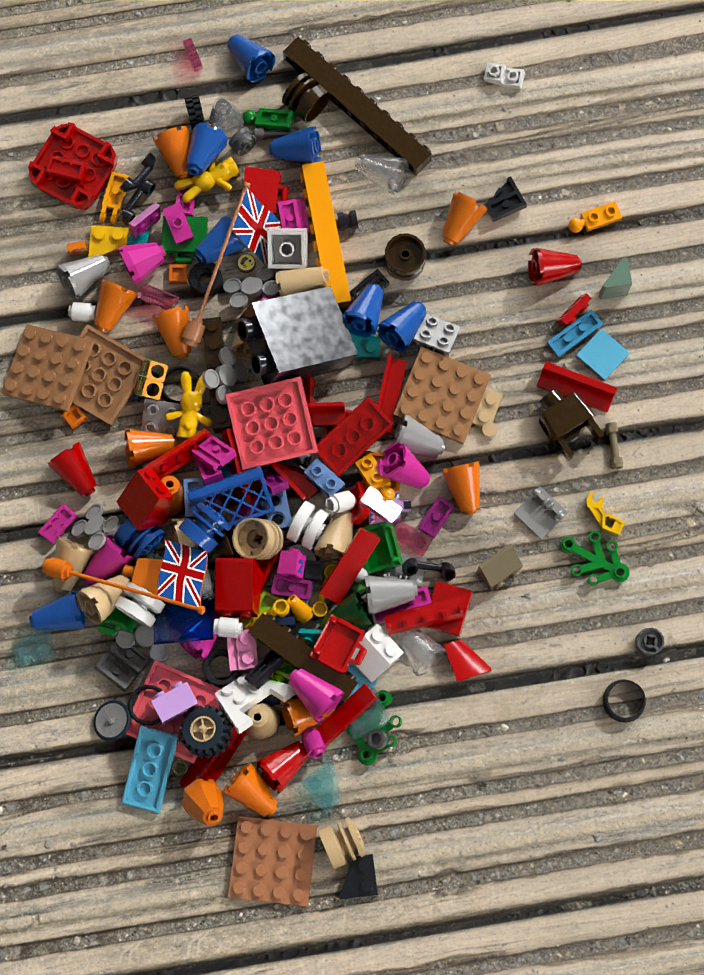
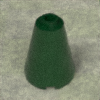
[318,591,375,630]

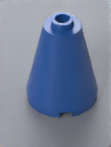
[227,34,275,83]
[186,123,228,176]
[269,126,321,163]
[194,216,246,264]
[342,284,384,338]
[377,301,427,353]
[29,590,85,630]

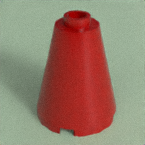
[528,248,582,286]
[47,442,97,497]
[254,741,309,794]

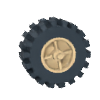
[179,705,233,759]

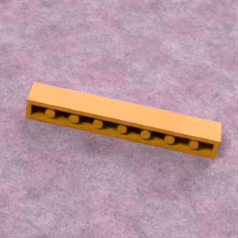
[299,161,351,308]

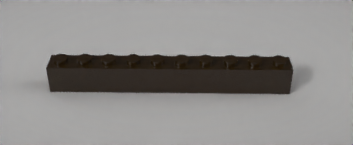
[283,37,432,176]

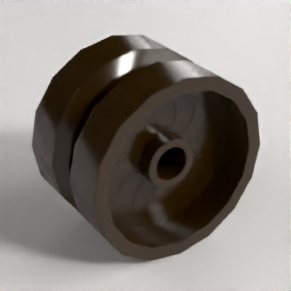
[385,233,426,281]

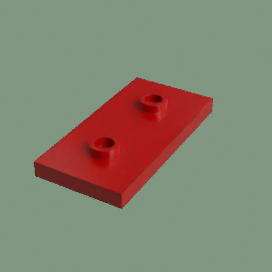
[316,396,394,477]

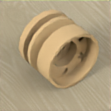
[232,518,284,560]
[318,817,365,869]

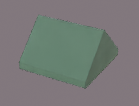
[598,256,632,299]

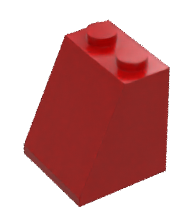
[116,467,173,531]
[215,558,264,619]

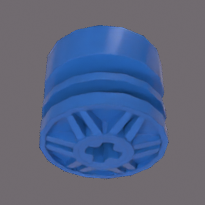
[178,501,231,553]
[114,518,166,561]

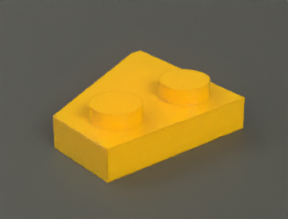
[88,225,129,257]

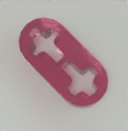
[182,38,203,72]

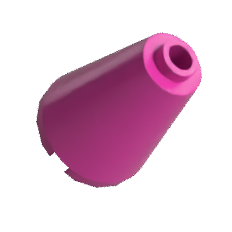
[377,442,430,489]
[83,533,134,586]
[288,669,344,723]

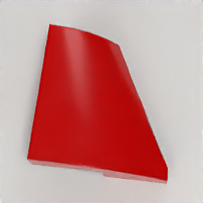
[443,640,492,682]

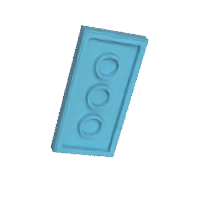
[121,725,179,813]

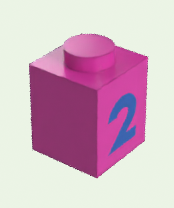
[277,548,306,579]

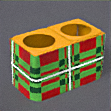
[134,359,169,400]

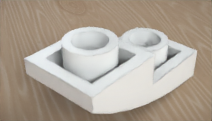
[484,63,525,89]

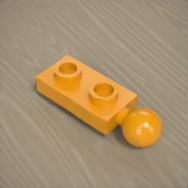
[568,201,622,233]
[354,453,395,503]

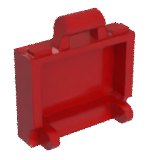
[242,166,289,215]
[425,581,473,637]
[308,614,367,674]

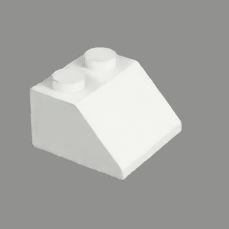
[351,624,404,683]

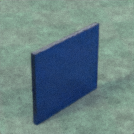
[154,587,214,645]

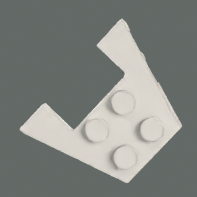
[215,673,296,734]

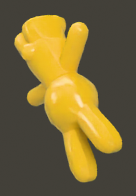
[174,157,240,203]
[165,371,212,439]

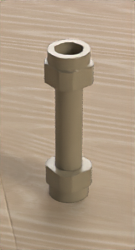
[605,422,623,469]

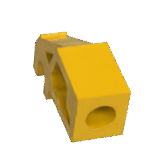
[586,491,625,537]

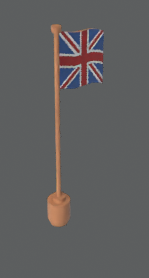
[182,182,282,348]

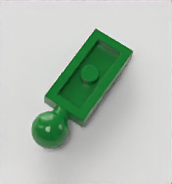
[242,108,295,131]

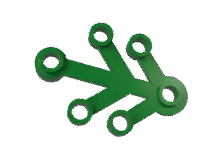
[560,531,630,586]
[347,690,402,765]

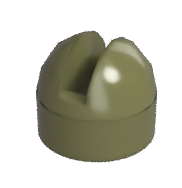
[172,760,188,777]

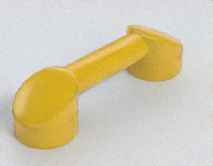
[311,564,336,617]
[237,599,290,629]

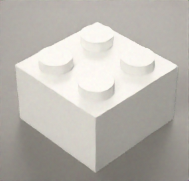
[267,228,308,269]

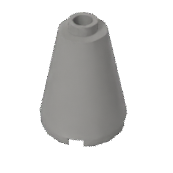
[56,254,111,300]
[390,414,445,457]
[364,576,418,615]

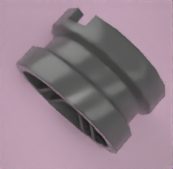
[228,127,258,156]
[635,628,665,656]

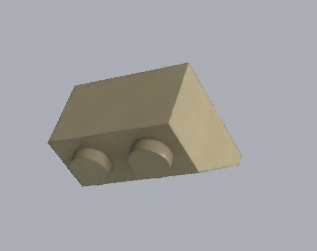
[477,544,523,590]

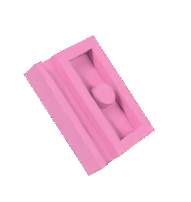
[226,629,258,671]

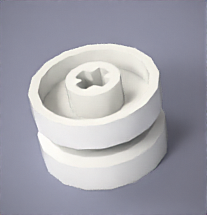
[286,501,330,551]
[114,582,165,628]

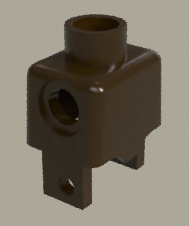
[539,389,604,461]

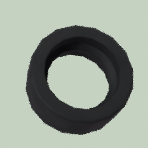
[202,649,240,687]

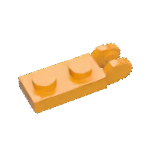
[99,171,130,225]

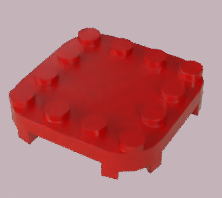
[28,122,118,210]

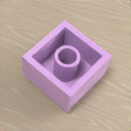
[151,681,198,725]

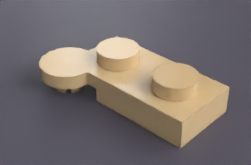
[472,389,503,437]

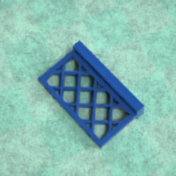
[186,466,275,530]

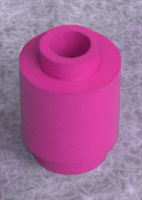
[301,727,326,759]

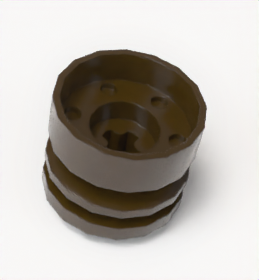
[282,73,331,123]

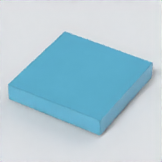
[576,328,630,381]

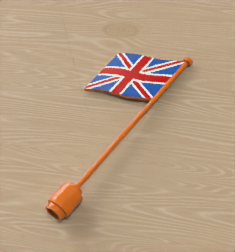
[42,540,208,614]

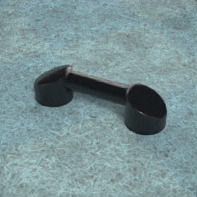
[120,152,155,192]
[122,180,156,226]
[402,558,456,581]

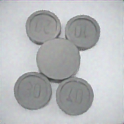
[223,266,281,310]
[202,347,248,405]
[71,504,121,551]
[116,622,177,662]

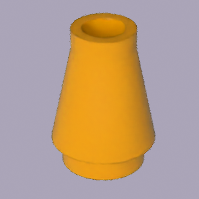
[287,594,313,623]

